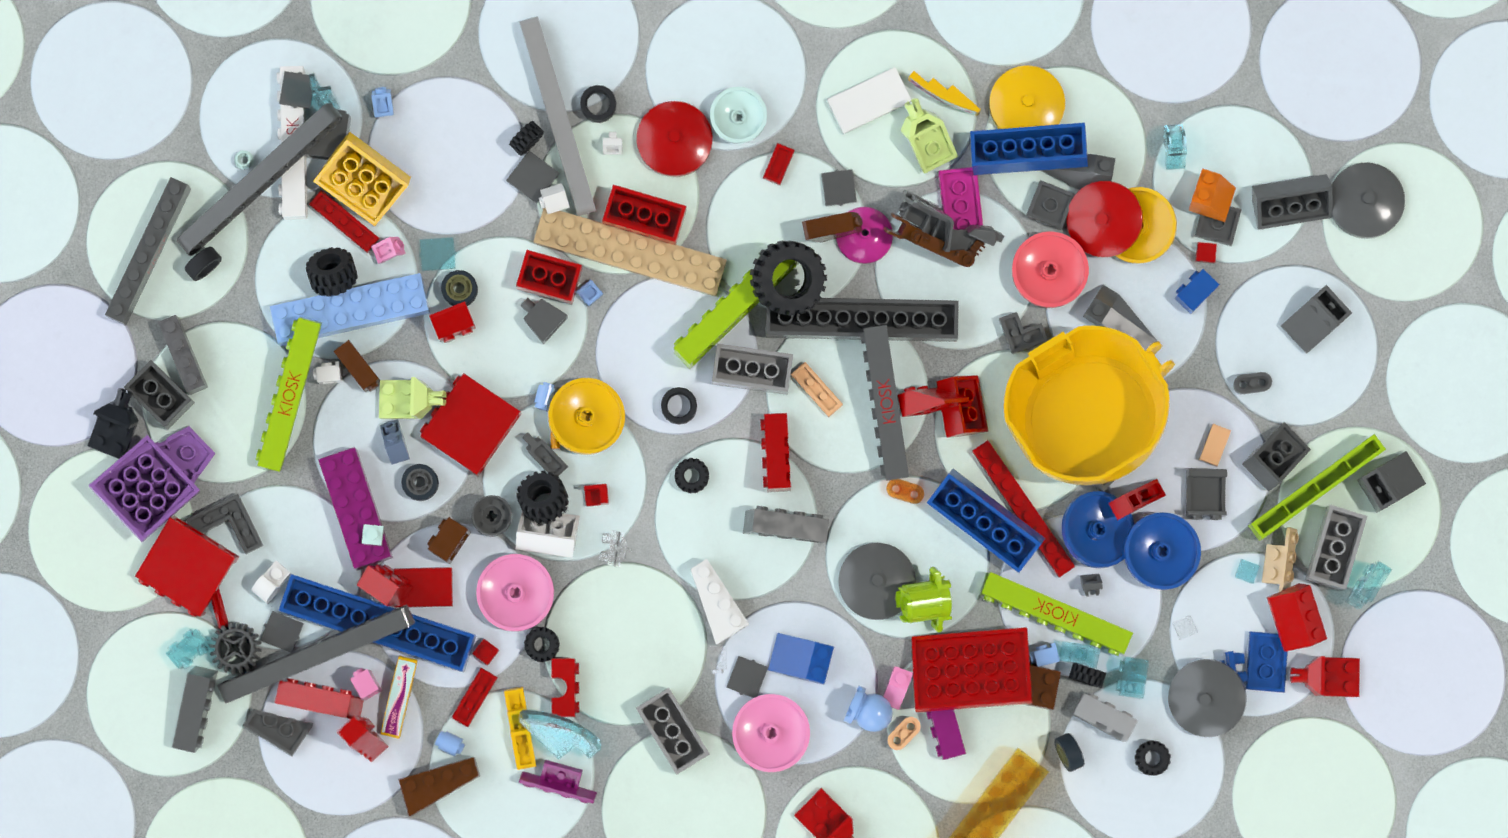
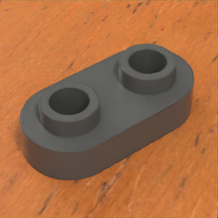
[1233,372,1272,394]

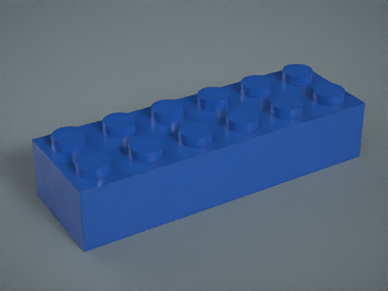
[970,122,1088,175]
[927,469,1045,573]

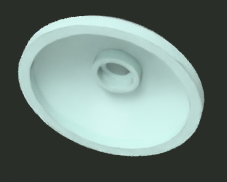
[710,87,767,143]

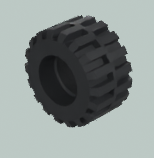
[306,247,358,296]
[516,471,569,524]

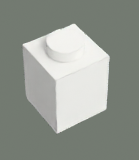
[539,183,570,214]

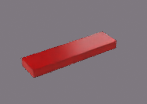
[309,190,380,253]

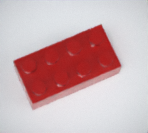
[602,184,687,245]

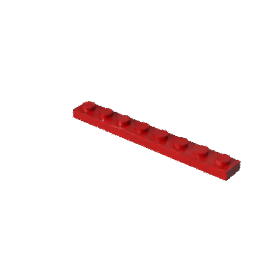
[972,440,1075,578]

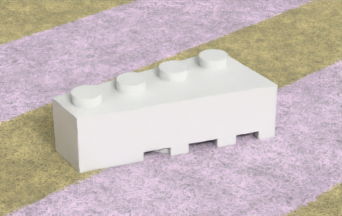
[691,559,749,646]

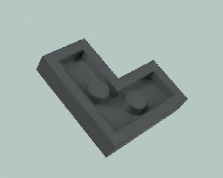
[999,312,1048,355]

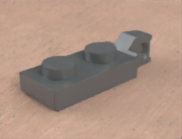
[522,432,568,476]

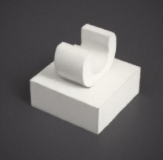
[603,132,622,155]

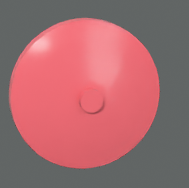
[1012,231,1089,308]

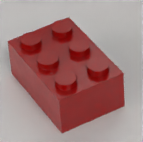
[516,250,583,305]

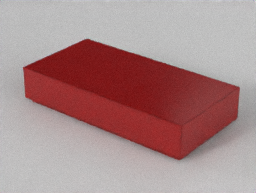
[763,143,795,185]

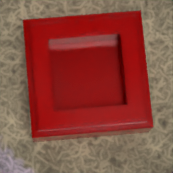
[1195,242,1217,264]

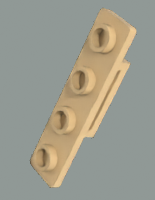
[1262,527,1299,592]

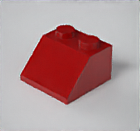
[429,302,476,343]

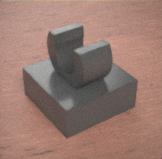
[1080,574,1103,597]

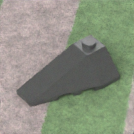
[1040,154,1116,190]
[1083,285,1157,351]

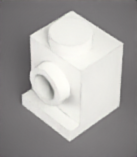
[313,361,343,385]

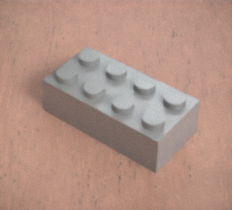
[712,344,793,395]
[1305,505,1367,591]
[636,688,710,775]

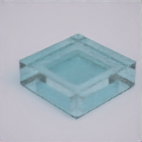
[1235,559,1260,584]

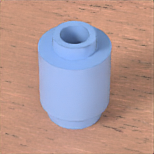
[534,382,557,411]
[435,731,465,757]

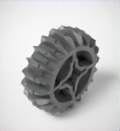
[209,622,262,675]

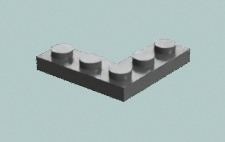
[185,494,264,554]

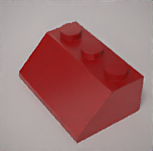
[936,375,988,438]
[1267,583,1327,652]

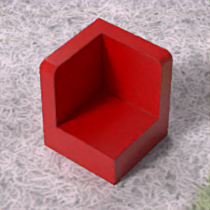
[584,484,609,507]

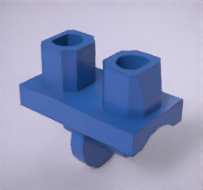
[1220,651,1248,683]

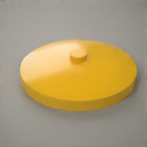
[989,65,1065,129]
[1116,187,1177,263]
[548,378,625,455]

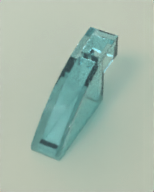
[519,710,601,760]

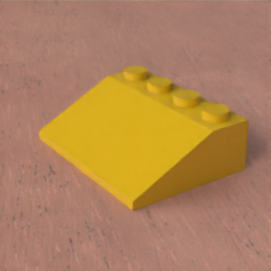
[313,132,411,226]

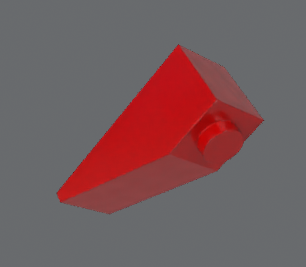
[1109,479,1166,520]

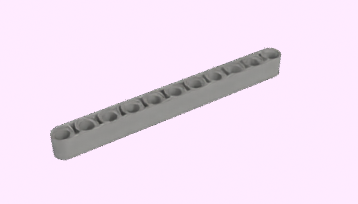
[519,16,596,216]

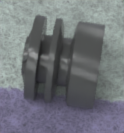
[472,495,512,537]

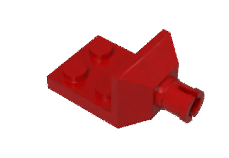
[1290,656,1360,697]
[794,788,854,838]

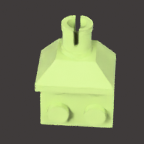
[901,98,958,174]
[379,377,446,419]

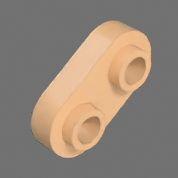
[887,717,921,750]

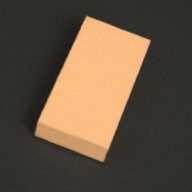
[1199,424,1231,467]

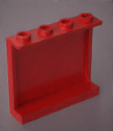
[420,373,522,477]
[135,516,240,617]

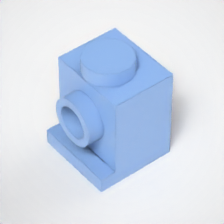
[1029,643,1060,667]

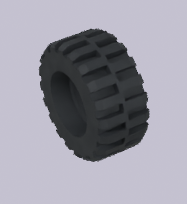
[750,240,827,315]

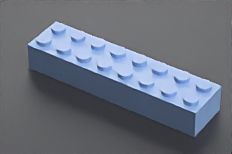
[270,273,430,346]

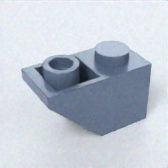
[380,419,410,465]

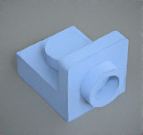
[371,87,394,117]

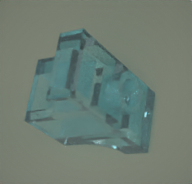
[1059,641,1101,668]

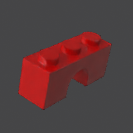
[552,658,580,718]

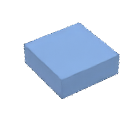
[576,279,603,306]

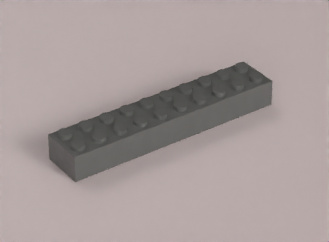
[766,298,959,342]

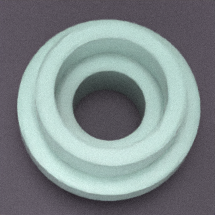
[234,150,254,170]

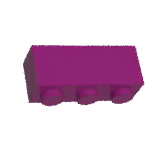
[926,710,966,760]

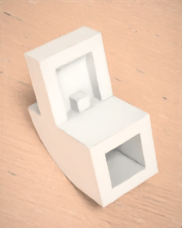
[252,561,291,604]

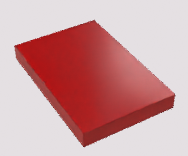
[394,568,453,608]

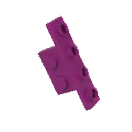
[519,760,597,804]

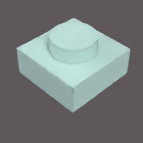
[362,524,384,546]

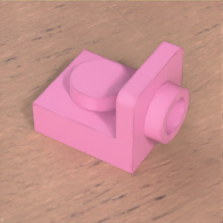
[371,237,405,264]

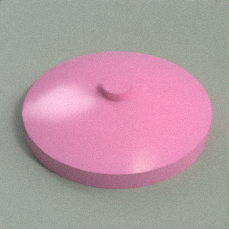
[476,554,554,632]
[732,694,810,772]

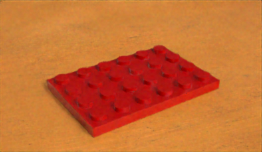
[911,627,1032,712]

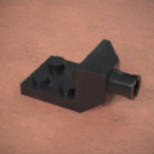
[87,388,139,459]

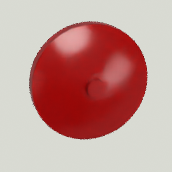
[637,101,713,177]
[1066,181,1143,257]

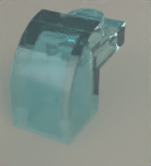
[1163,124,1187,170]

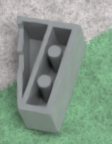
[1072,692,1138,742]

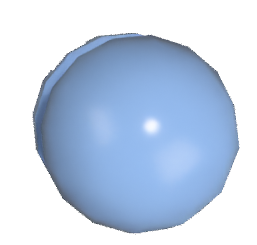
[844,686,893,732]

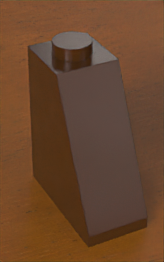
[802,212,863,243]
[333,340,380,392]

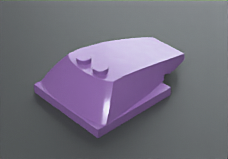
[89,426,215,542]

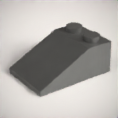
[1242,422,1311,492]

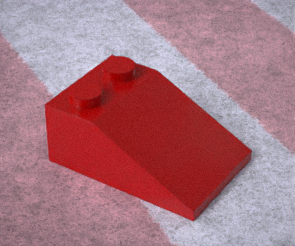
[897,386,969,417]

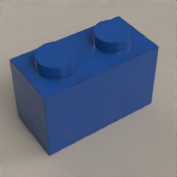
[1174,269,1220,314]

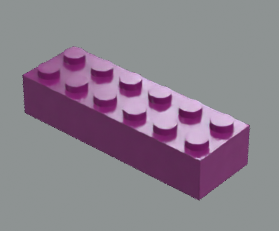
[318,447,393,570]

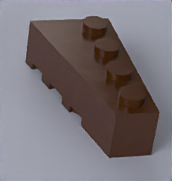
[398,757,480,817]

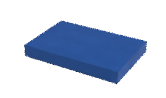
[1245,632,1288,693]

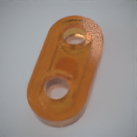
[886,479,924,504]

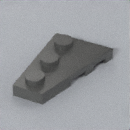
[243,709,314,757]

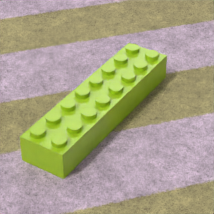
[673,260,799,369]

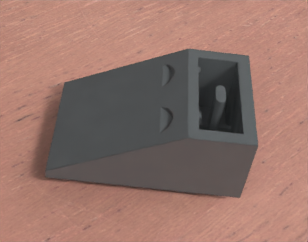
[1281,285,1352,354]
[1357,451,1426,513]

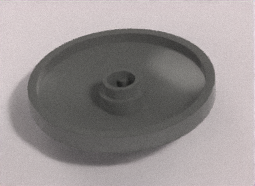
[1332,162,1405,239]
[838,543,916,620]
[1168,659,1247,737]

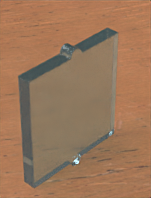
[419,237,456,271]

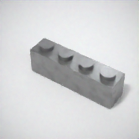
[158,315,208,395]

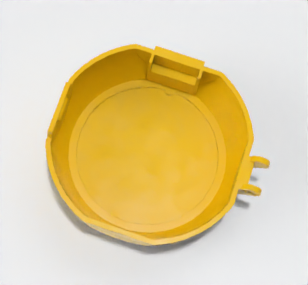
[1004,326,1175,485]

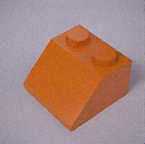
[1188,168,1236,222]

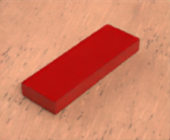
[451,668,498,727]

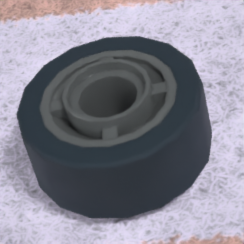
[401,464,439,501]

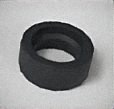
[580,85,616,123]
[185,246,222,281]
[661,387,697,425]

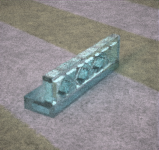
[308,73,341,110]

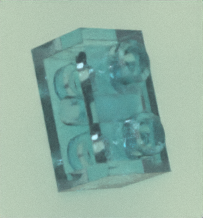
[166,629,211,669]
[1116,657,1149,699]

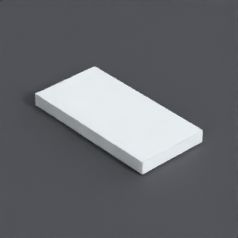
[827,67,911,134]

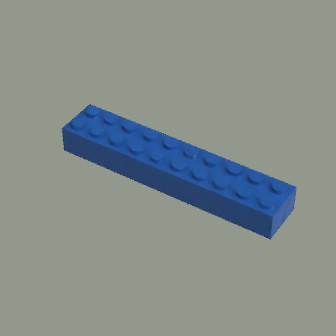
[278,574,476,672]

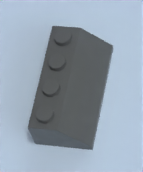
[1252,174,1333,230]

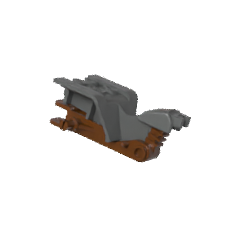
[883,189,1004,267]

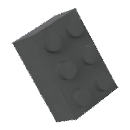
[124,360,195,430]

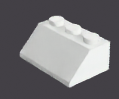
[515,511,580,558]

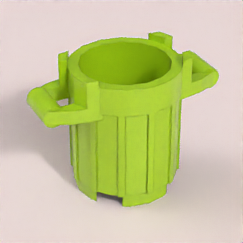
[895,566,952,632]

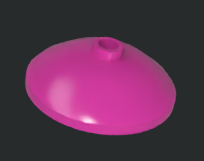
[836,207,893,264]

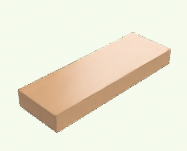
[791,362,843,418]

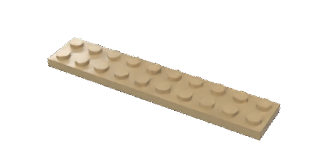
[533,208,727,297]

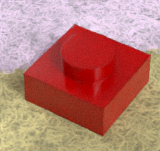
[472,639,500,665]

